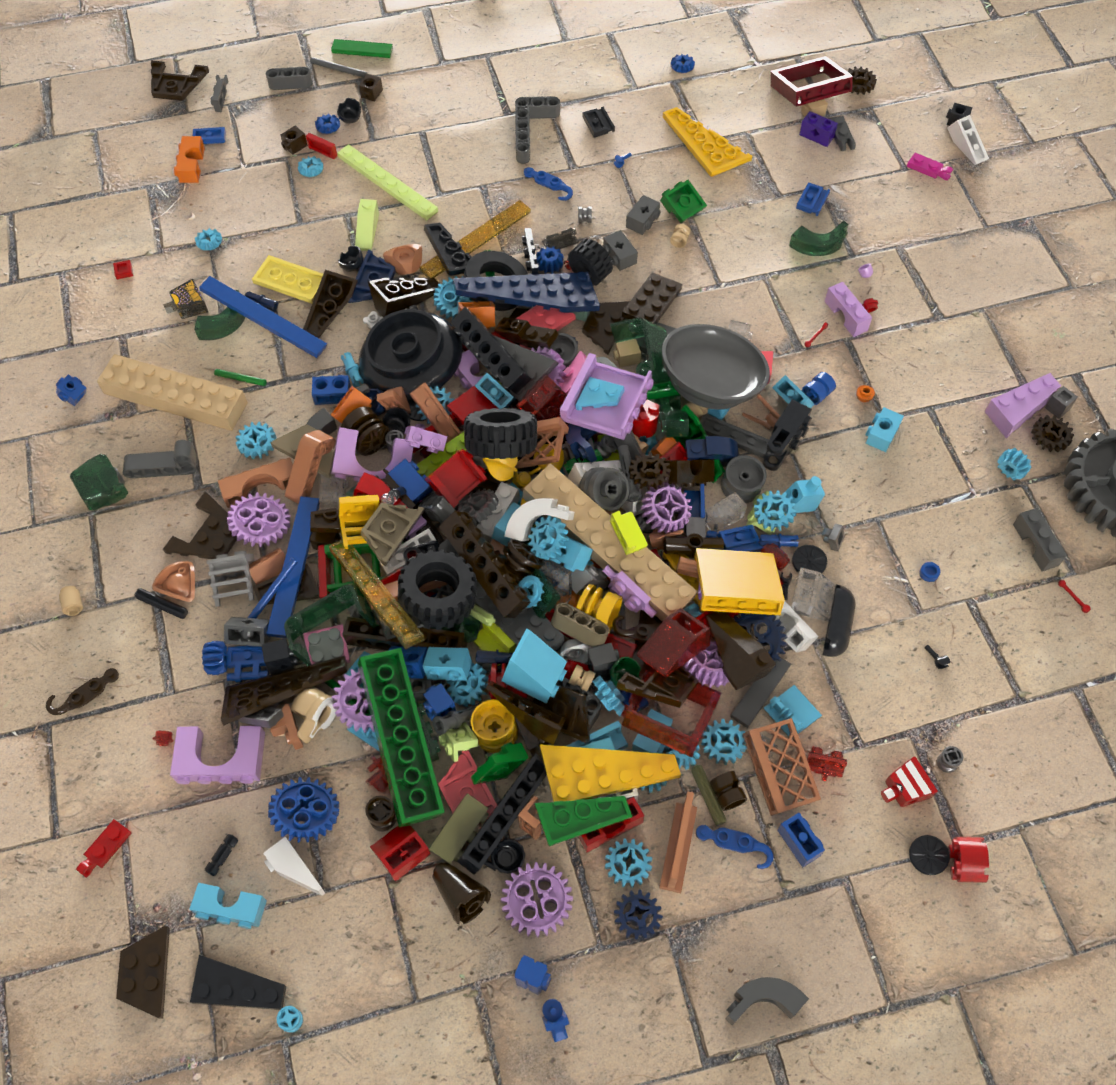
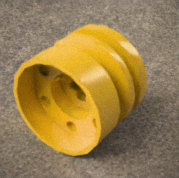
[576,584,623,633]
[470,699,518,753]

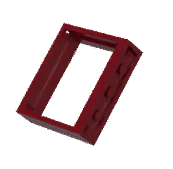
[771,56,853,107]

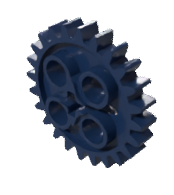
[734,613,788,667]

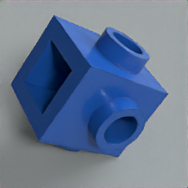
[56,374,87,406]

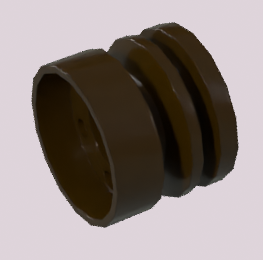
[341,406,390,456]
[496,539,544,584]

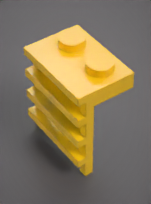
[338,495,379,549]

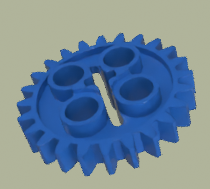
[268,777,339,843]

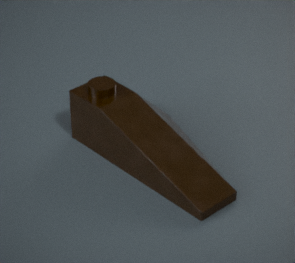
[705,612,776,690]

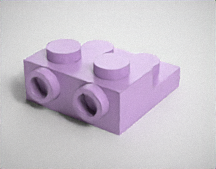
[404,426,448,454]

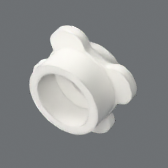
[363,311,383,329]

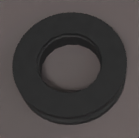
[463,251,528,311]

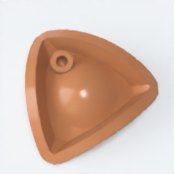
[383,244,422,275]
[152,561,195,602]

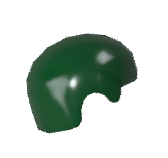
[610,656,641,686]

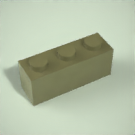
[429,793,489,864]

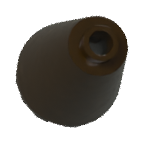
[432,862,491,924]

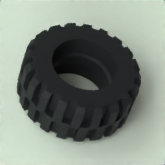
[464,408,537,459]
[398,550,477,630]

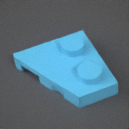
[575,377,625,410]

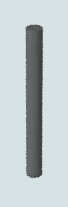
[310,57,367,78]

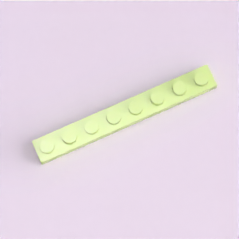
[337,144,438,221]

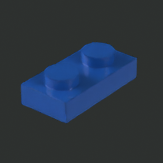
[192,127,226,144]

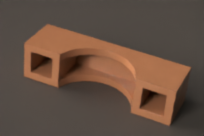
[218,457,293,508]

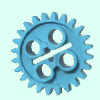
[434,276,474,320]

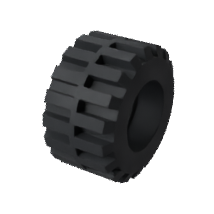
[568,239,613,286]

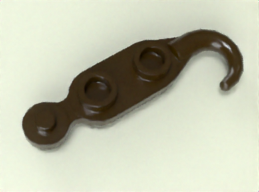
[612,616,686,642]
[46,668,119,715]

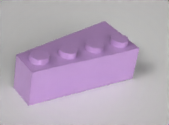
[985,373,1061,438]

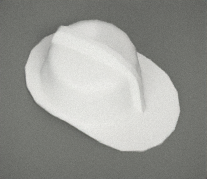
[559,639,591,665]

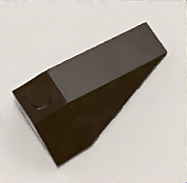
[303,270,358,338]
[368,278,440,318]
[486,681,566,745]

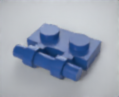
[227,646,269,683]

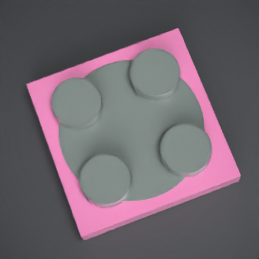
[303,624,350,665]

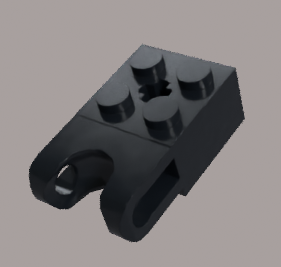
[763,399,812,471]

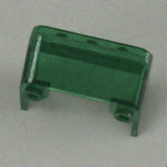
[610,318,670,384]
[284,583,377,666]

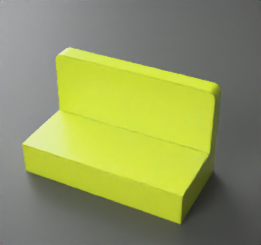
[610,511,648,555]
[472,623,516,666]

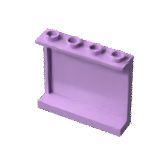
[560,353,654,440]

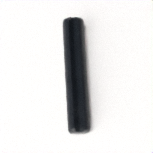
[134,588,188,619]

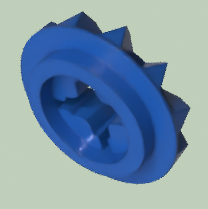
[671,54,695,73]
[315,113,340,134]

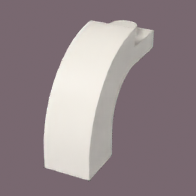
[504,498,575,541]

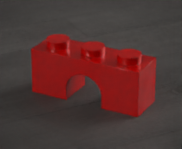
[578,797,645,853]

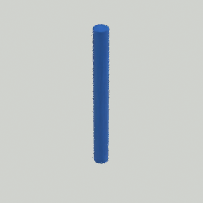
[247,557,298,619]

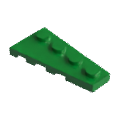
[534,796,632,847]

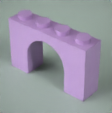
[331,427,413,482]
[170,726,265,784]

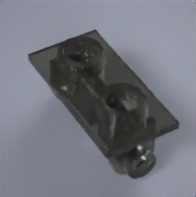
[542,228,579,249]

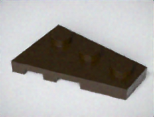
[252,564,320,605]

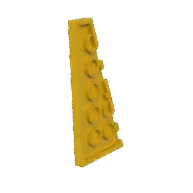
[663,107,752,177]
[540,744,681,802]

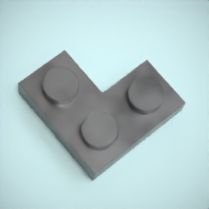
[239,701,284,728]

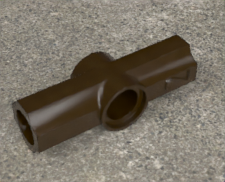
[663,533,724,558]

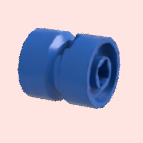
[802,372,836,405]

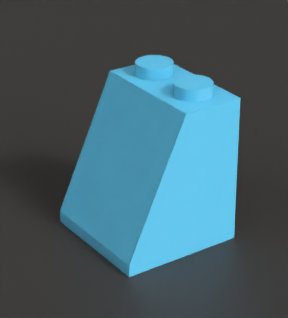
[501,628,567,703]

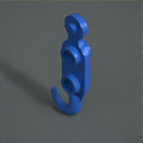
[524,167,573,201]
[696,825,773,869]

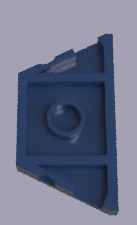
[348,250,396,303]

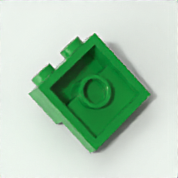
[660,180,707,223]
[471,742,528,785]

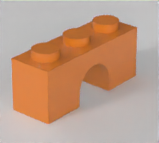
[174,136,205,183]

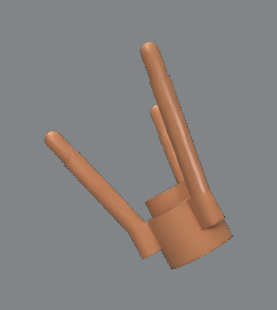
[742,394,781,430]
[649,529,684,551]

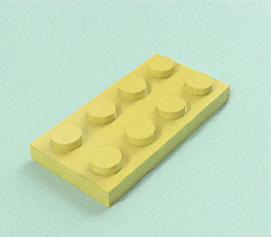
[252,255,323,304]

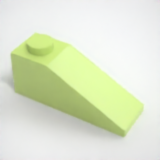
[355,199,379,251]

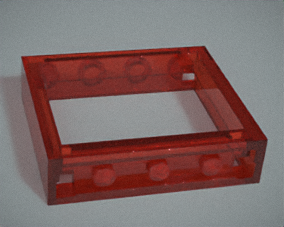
[621,663,722,758]

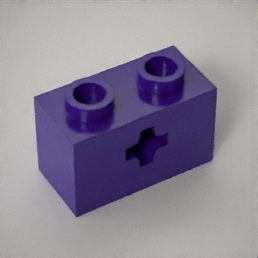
[799,111,838,147]

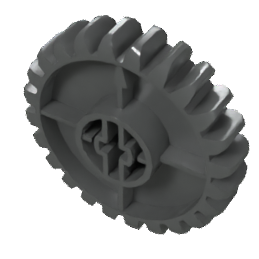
[1064,429,1116,538]

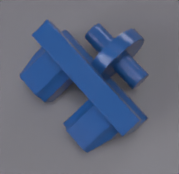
[542,999,569,1042]

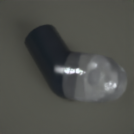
[381,487,406,505]

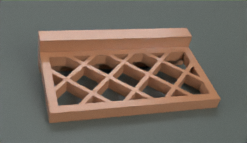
[515,417,569,469]
[742,718,821,816]
[659,791,697,894]

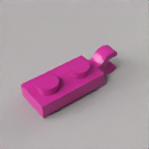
[907,152,953,181]

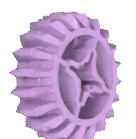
[641,482,692,534]
[682,639,729,688]

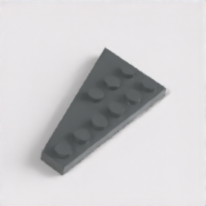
[460,335,559,403]

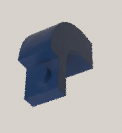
[565,424,598,463]
[685,436,739,467]

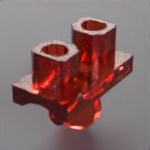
[807,746,847,781]
[365,755,388,792]

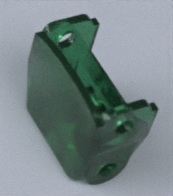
[70,454,128,510]

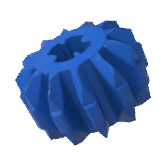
[536,246,564,274]
[202,641,227,675]

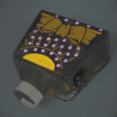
[163,279,208,319]

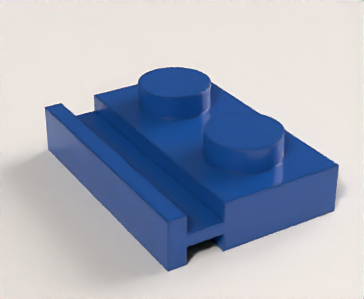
[796,182,830,216]
[717,525,763,552]

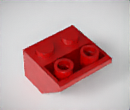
[370,825,431,882]

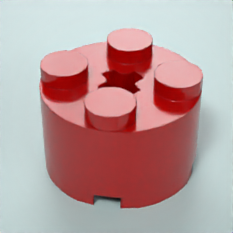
[632,400,659,439]
[948,837,989,883]

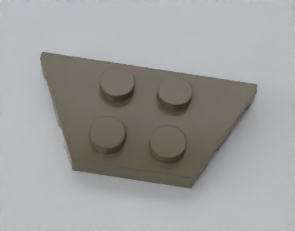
[271,424,336,478]
[361,503,424,566]

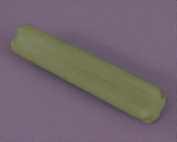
[691,765,726,826]

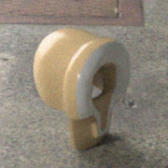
[291,688,337,744]

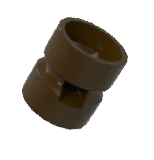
[710,771,748,811]
[365,795,397,832]

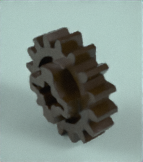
[847,66,877,95]
[1031,415,1074,453]
[628,452,671,491]

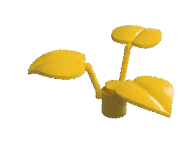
[482,444,564,527]

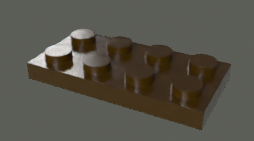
[622,273,683,329]

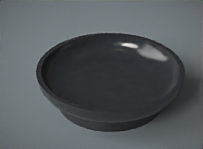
[358,309,463,401]

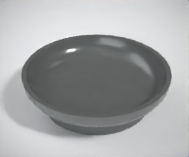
[662,324,770,410]

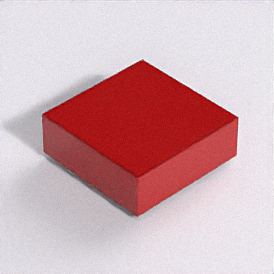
[113,260,134,279]

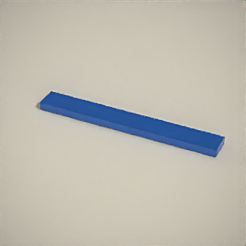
[199,276,327,358]
[266,496,320,638]

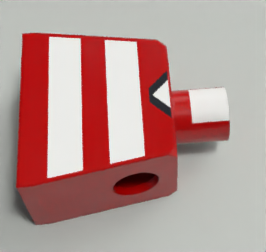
[881,756,938,807]

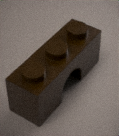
[665,459,715,488]

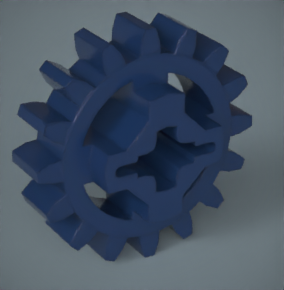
[614,890,663,941]

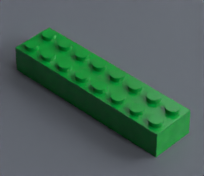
[358,648,445,828]

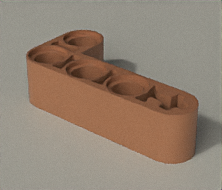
[285,430,336,505]

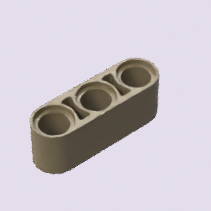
[551,603,610,648]

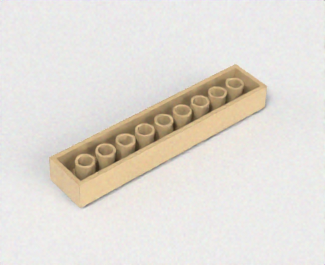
[522,463,698,626]

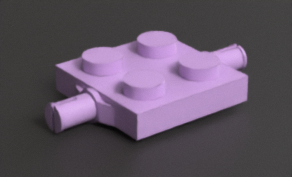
[602,565,657,618]

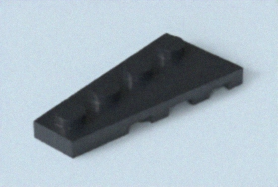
[424,222,472,276]
[190,955,286,1010]

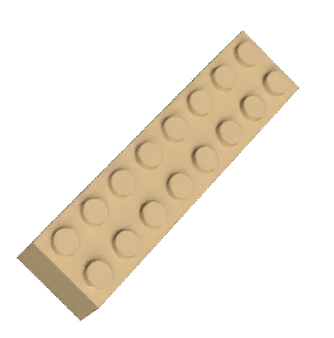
[97,354,248,431]

